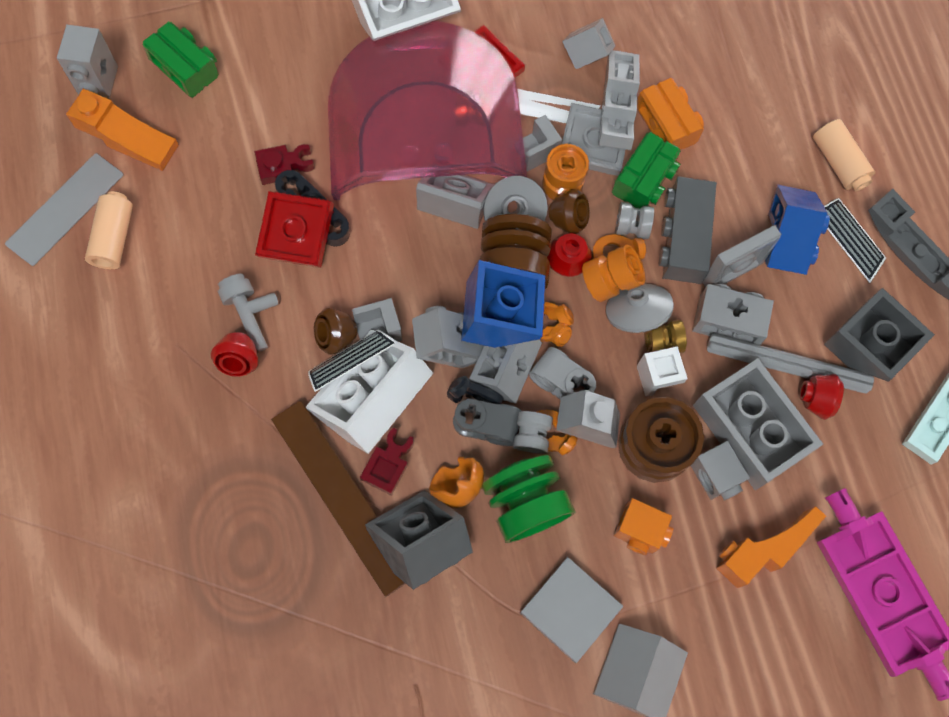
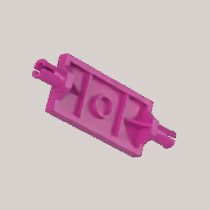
[817,488,949,701]

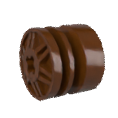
[480,214,552,289]

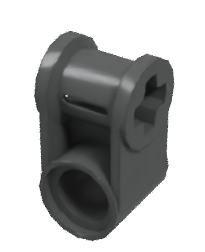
[453,399,521,446]

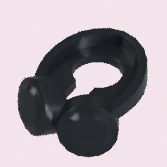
[447,376,504,404]

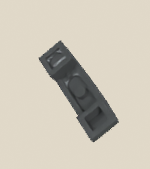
[868,189,949,300]

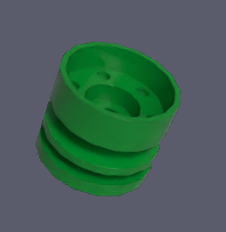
[482,455,576,543]

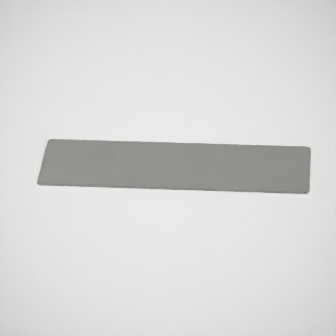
[5,153,123,266]

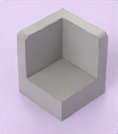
[562,18,615,69]
[511,115,562,172]
[352,298,402,341]

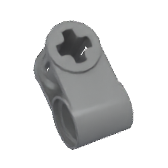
[529,347,596,400]

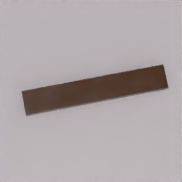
[271,401,406,598]

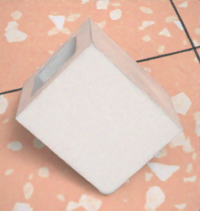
[637,346,688,397]

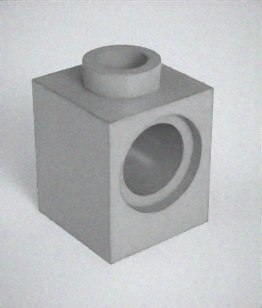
[691,441,750,501]

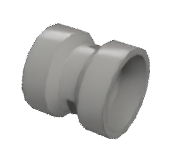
[615,202,654,239]
[513,411,553,454]

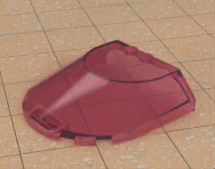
[328,21,527,201]

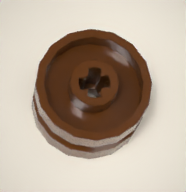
[618,397,704,483]

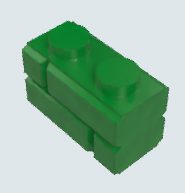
[142,21,219,98]
[612,132,681,208]

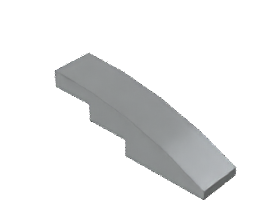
[599,50,640,150]

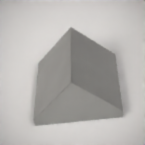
[416,165,494,229]
[593,624,688,717]

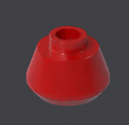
[547,233,592,277]
[211,332,258,377]
[799,374,844,420]

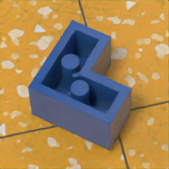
[765,185,830,275]

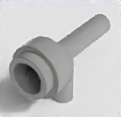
[217,274,278,353]

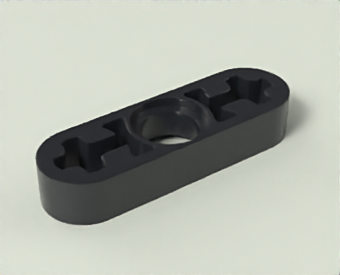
[275,170,350,247]

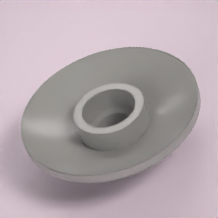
[483,175,548,221]
[606,284,674,333]

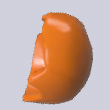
[429,457,485,508]

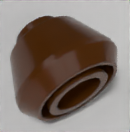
[549,189,590,234]
[314,308,357,355]

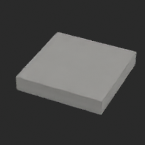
[562,103,626,176]
[702,225,782,287]
[520,557,623,663]

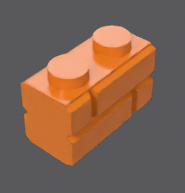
[637,78,704,150]

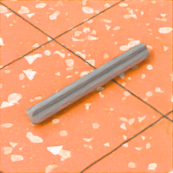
[707,333,874,393]

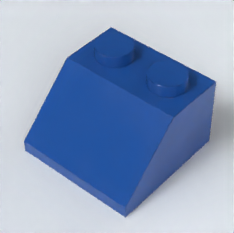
[461,260,545,348]

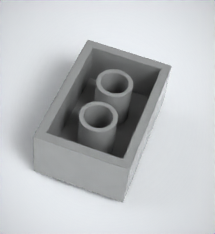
[693,358,823,490]

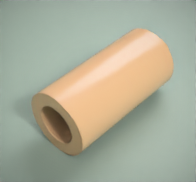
[813,119,875,192]
[85,191,133,269]

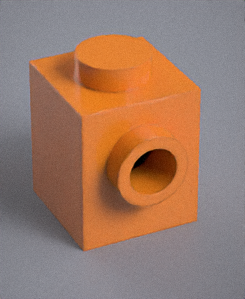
[613,498,674,555]

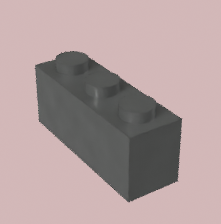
[658,176,717,284]

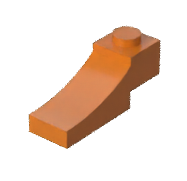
[66,88,179,171]
[716,506,826,588]

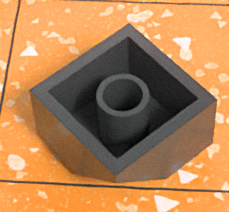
[824,288,935,382]

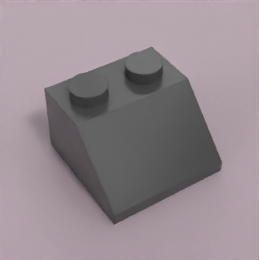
[365,490,473,590]

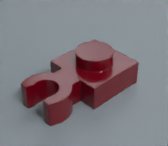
[254,144,315,185]
[360,428,414,496]

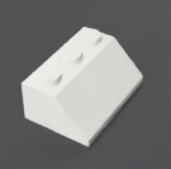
[352,0,461,41]
[306,330,433,454]

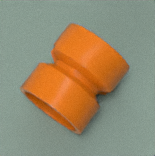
[542,144,589,200]
[582,244,646,302]

